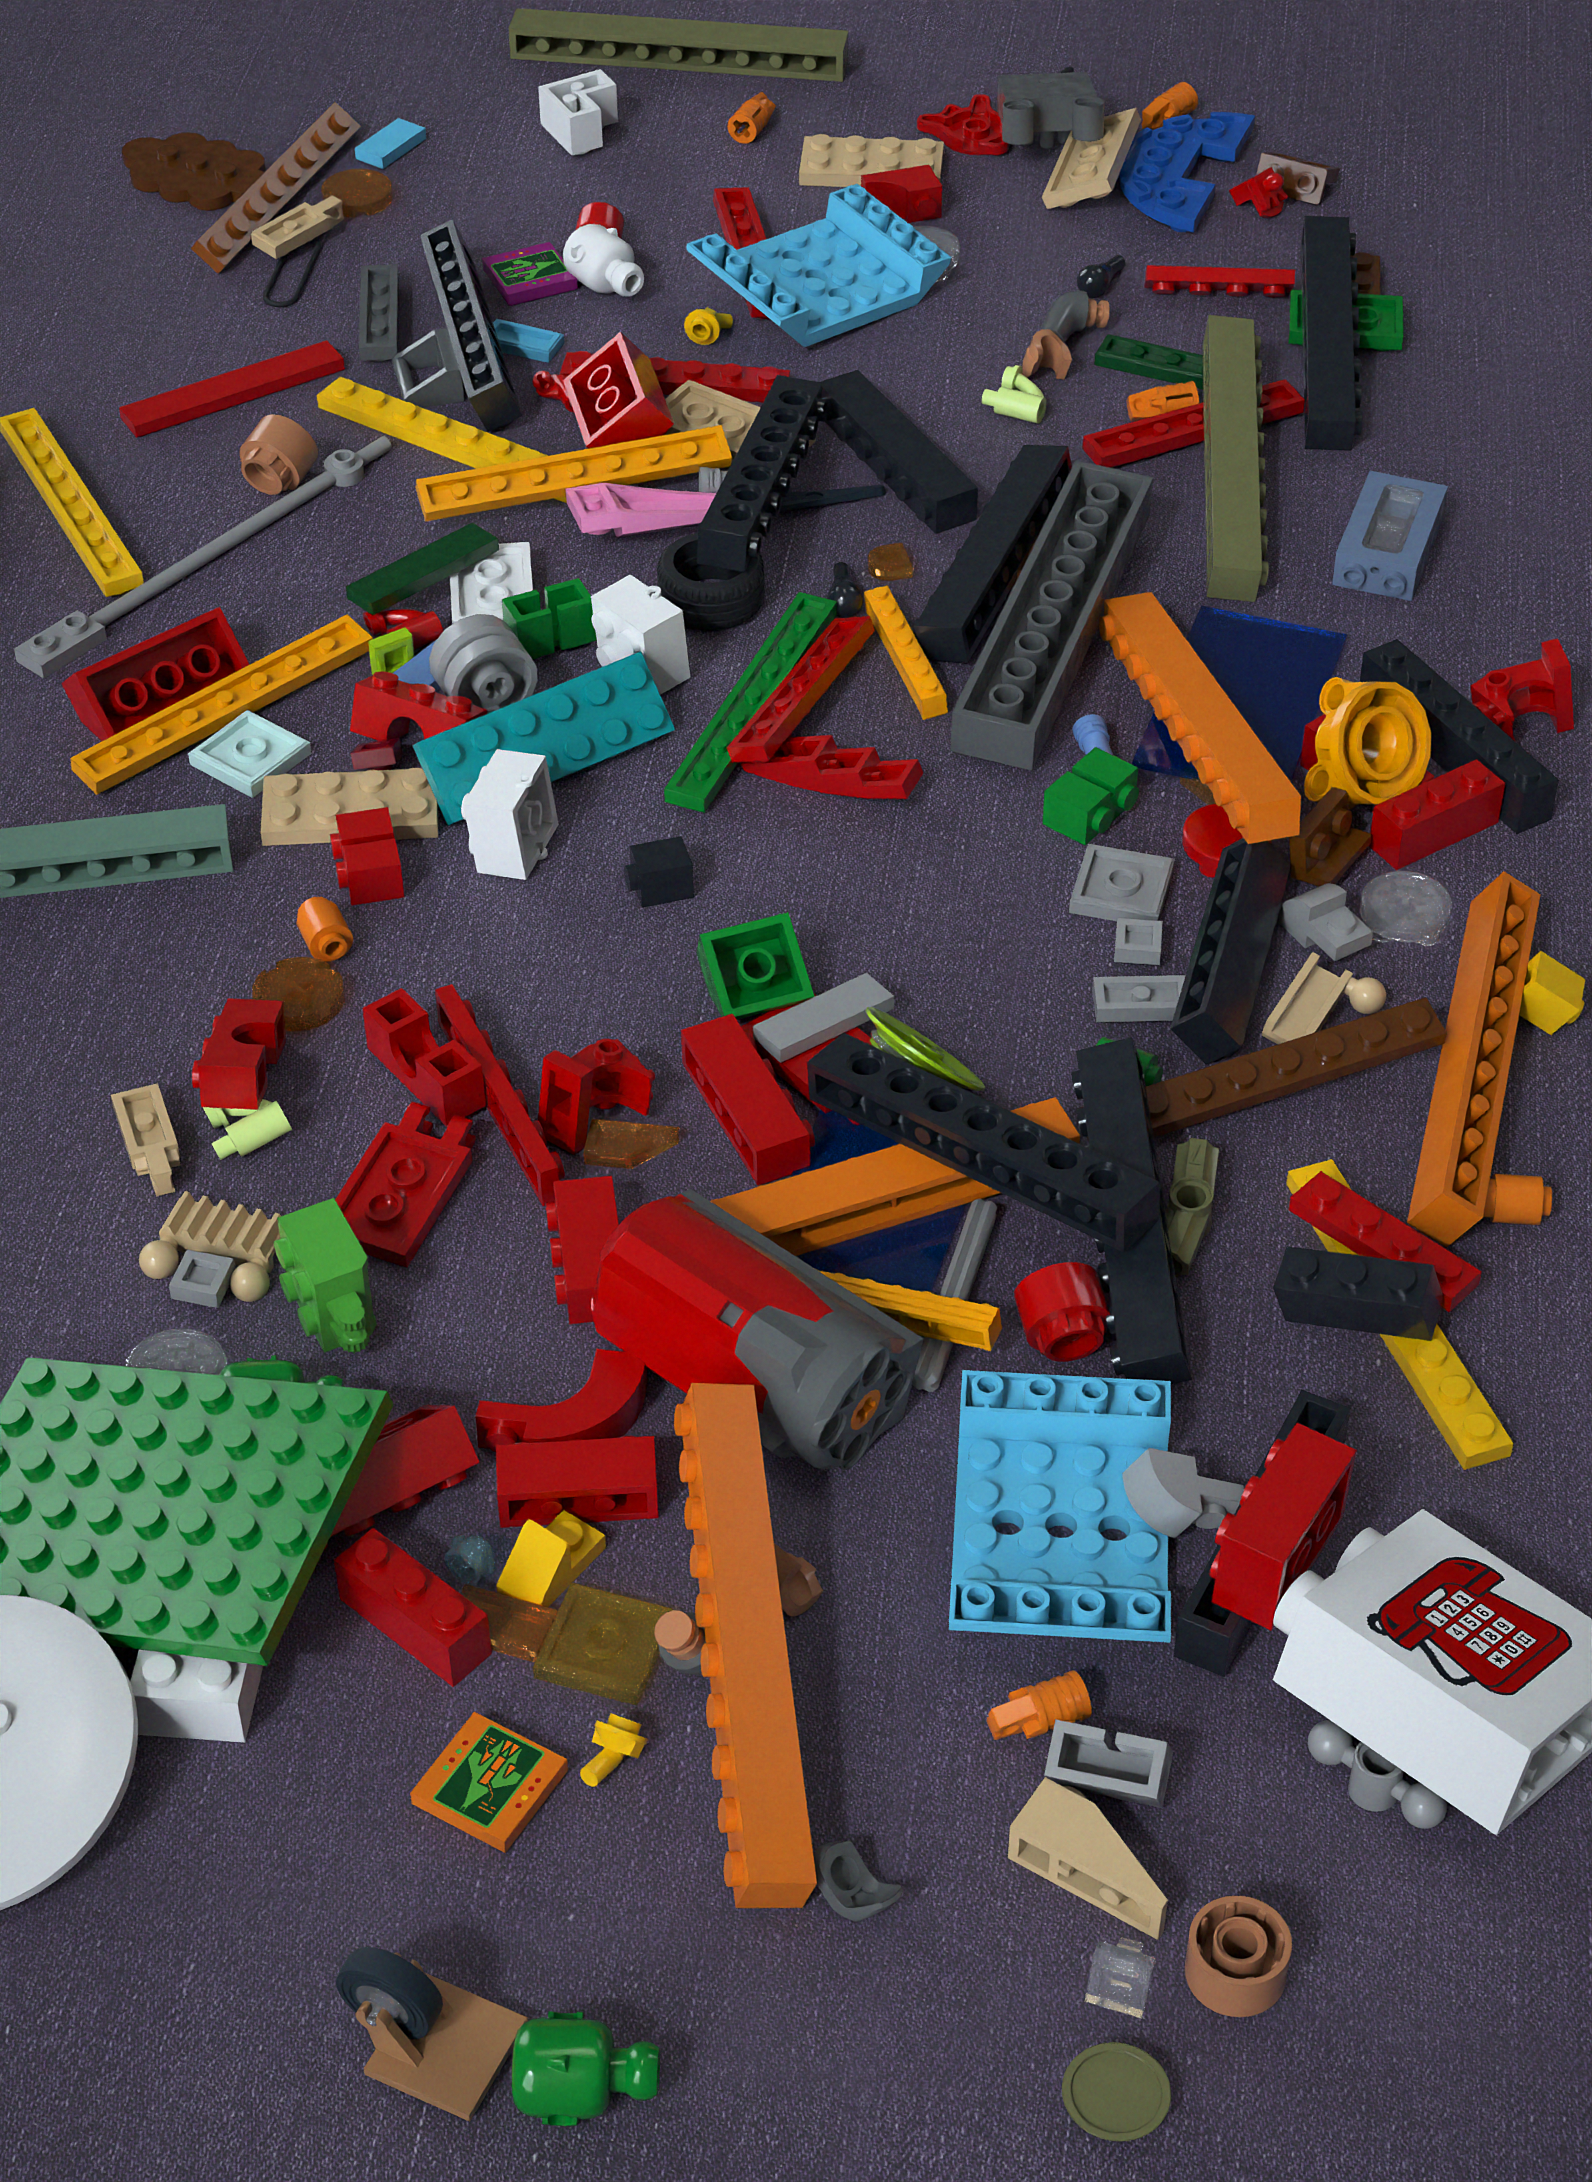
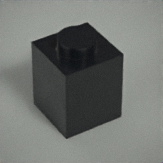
[624,836,694,908]

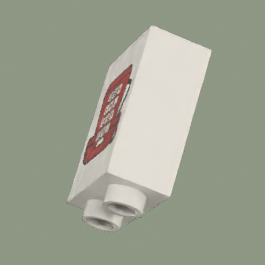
[1273,1509,1592,1836]

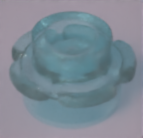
[445,1534,495,1585]

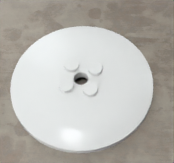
[0,1595,138,1910]

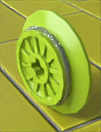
[865,1007,986,1091]

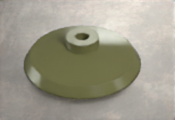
[1062,2042,1171,2141]

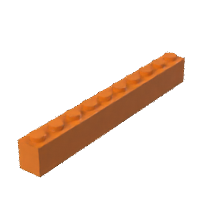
[1099,592,1301,844]
[1407,871,1541,1247]
[674,1383,817,1908]

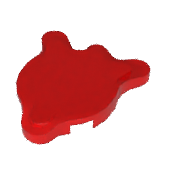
[917,94,1009,156]

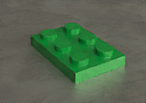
[1288,290,1403,351]

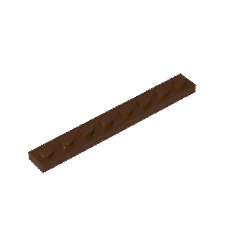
[1077,997,1447,1142]

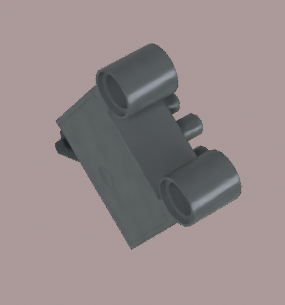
[997,67,1105,149]

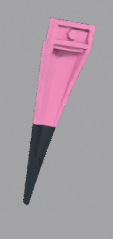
[565,483,885,538]

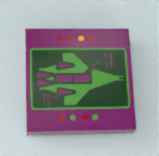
[482,242,578,306]

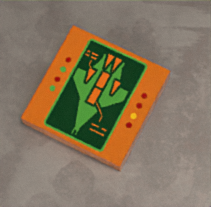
[410,1712,568,1853]

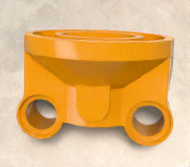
[1304,677,1431,810]

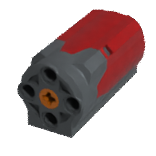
[591,1189,923,1470]

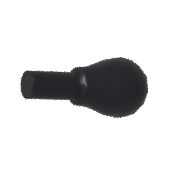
[1077,255,1126,298]
[827,562,863,618]

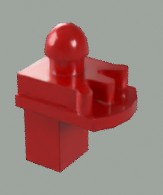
[1229,167,1288,218]

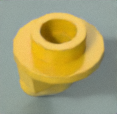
[684,307,733,345]
[580,1713,648,1787]

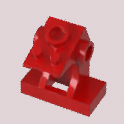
[1471,638,1574,742]
[538,1039,655,1155]

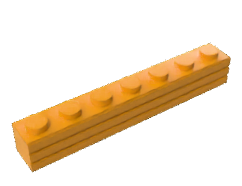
[864,585,948,720]
[816,1269,1002,1351]

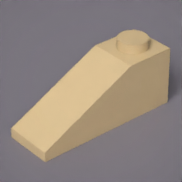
[1008,1777,1168,1940]

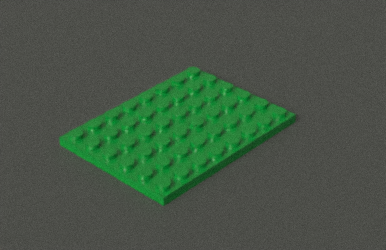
[0,1357,394,1666]

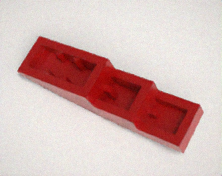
[741,735,923,799]

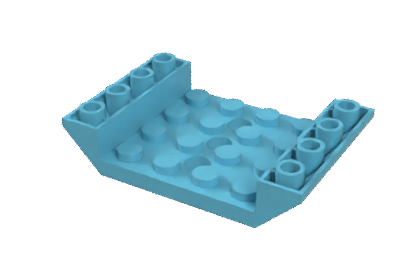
[686,184,951,347]
[949,1370,1171,1643]

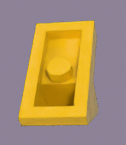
[496,1510,606,1617]

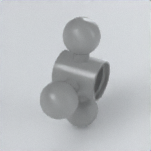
[1308,1720,1447,1829]

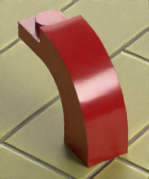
[476,1349,648,1452]

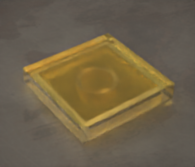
[533,1582,673,1706]

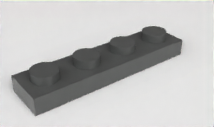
[359,264,399,362]

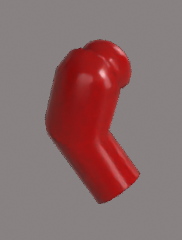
[532,370,574,412]

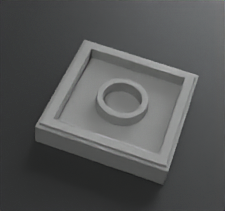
[1069,844,1175,921]

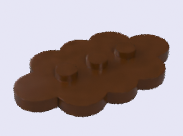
[122,132,266,211]

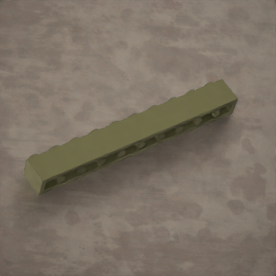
[508,8,848,82]
[1202,315,1268,602]

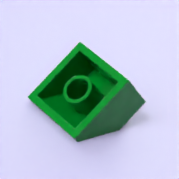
[696,912,815,1019]

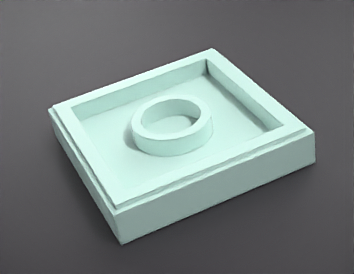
[188,710,311,798]

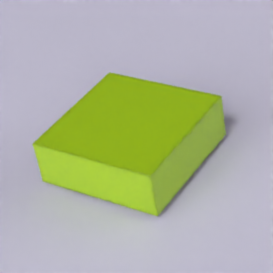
[368,627,414,675]

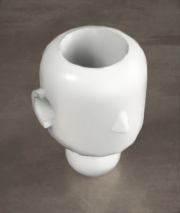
[563,224,644,297]

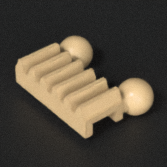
[1262,952,1386,1044]
[139,1191,281,1302]

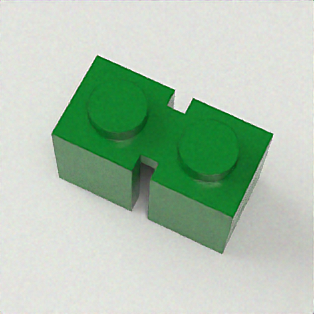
[502,578,597,659]
[1042,747,1139,846]

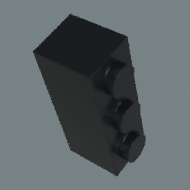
[1273,1246,1444,1341]

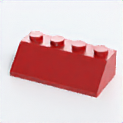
[61,607,250,741]
[324,1405,480,1549]

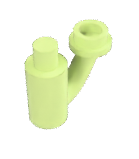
[982,365,1046,424]
[203,1099,292,1160]

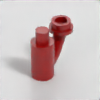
[363,609,443,650]

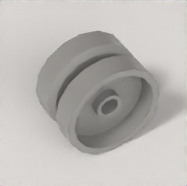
[429,614,538,714]

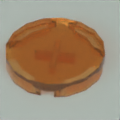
[321,169,392,217]
[252,957,345,1032]

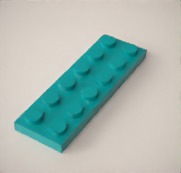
[412,651,675,826]

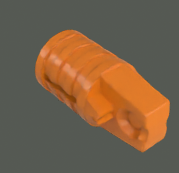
[1142,82,1198,130]
[727,92,776,144]
[1126,381,1199,422]
[987,1670,1092,1740]

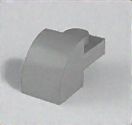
[1278,883,1373,961]
[1122,1448,1244,1538]

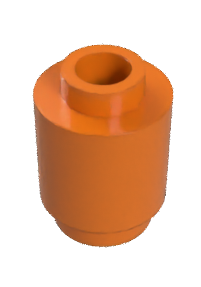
[296,897,353,962]
[1483,1174,1552,1225]

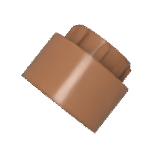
[240,414,318,495]
[1185,1896,1292,2017]

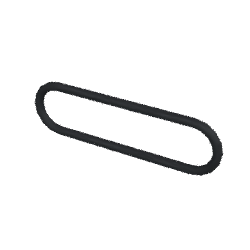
[263,238,321,307]

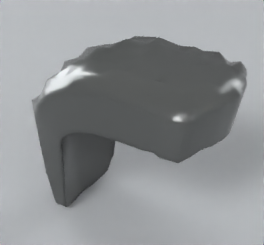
[813,1841,903,1922]

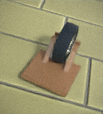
[336,1947,528,2122]

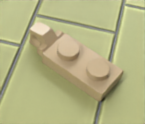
[251,195,344,259]
[111,1083,180,1196]

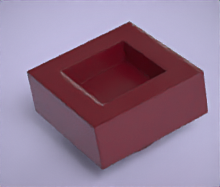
[350,738,403,771]

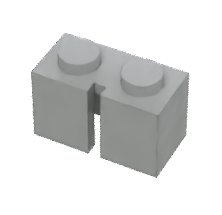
[1044,1719,1173,1808]

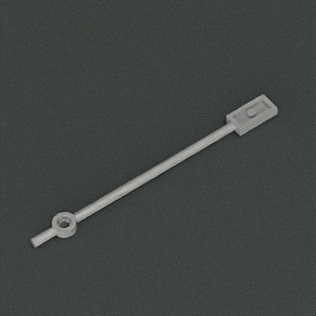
[14,436,392,678]

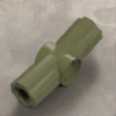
[1166,1138,1219,1278]

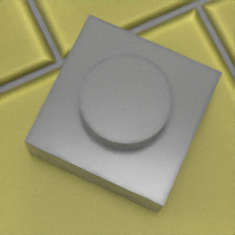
[1114,918,1163,965]
[169,1250,235,1308]

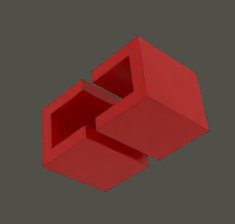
[329,807,405,906]

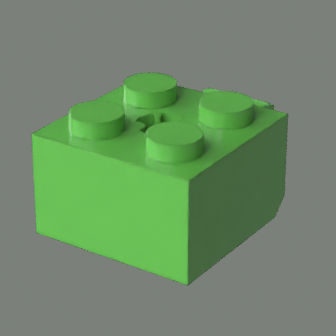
[274,1198,377,1354]

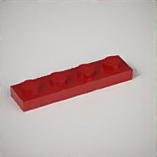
[1144,265,1295,298]
[1289,1171,1482,1312]

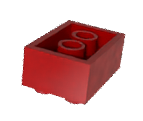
[563,332,674,449]
[1209,1423,1357,1631]

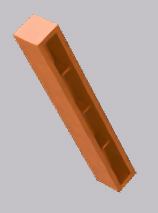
[710,1097,1080,1256]

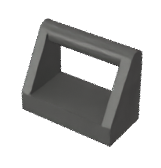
[392,328,464,407]

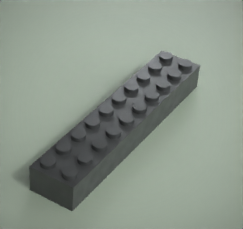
[950,460,1153,771]

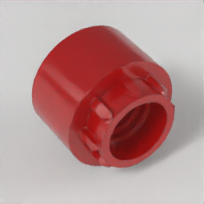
[1014,1262,1110,1362]

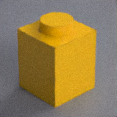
[1519,951,1585,1035]

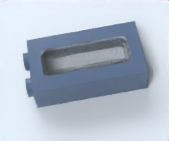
[1332,471,1448,601]

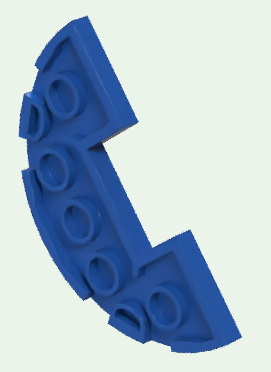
[1118,112,1255,233]

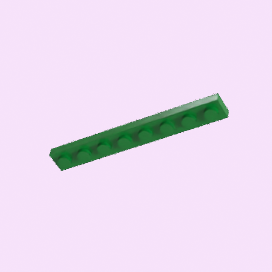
[664,592,837,813]

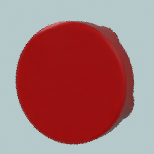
[1182,804,1271,878]

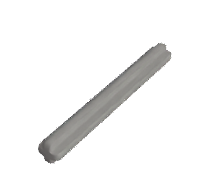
[912,1198,997,1392]

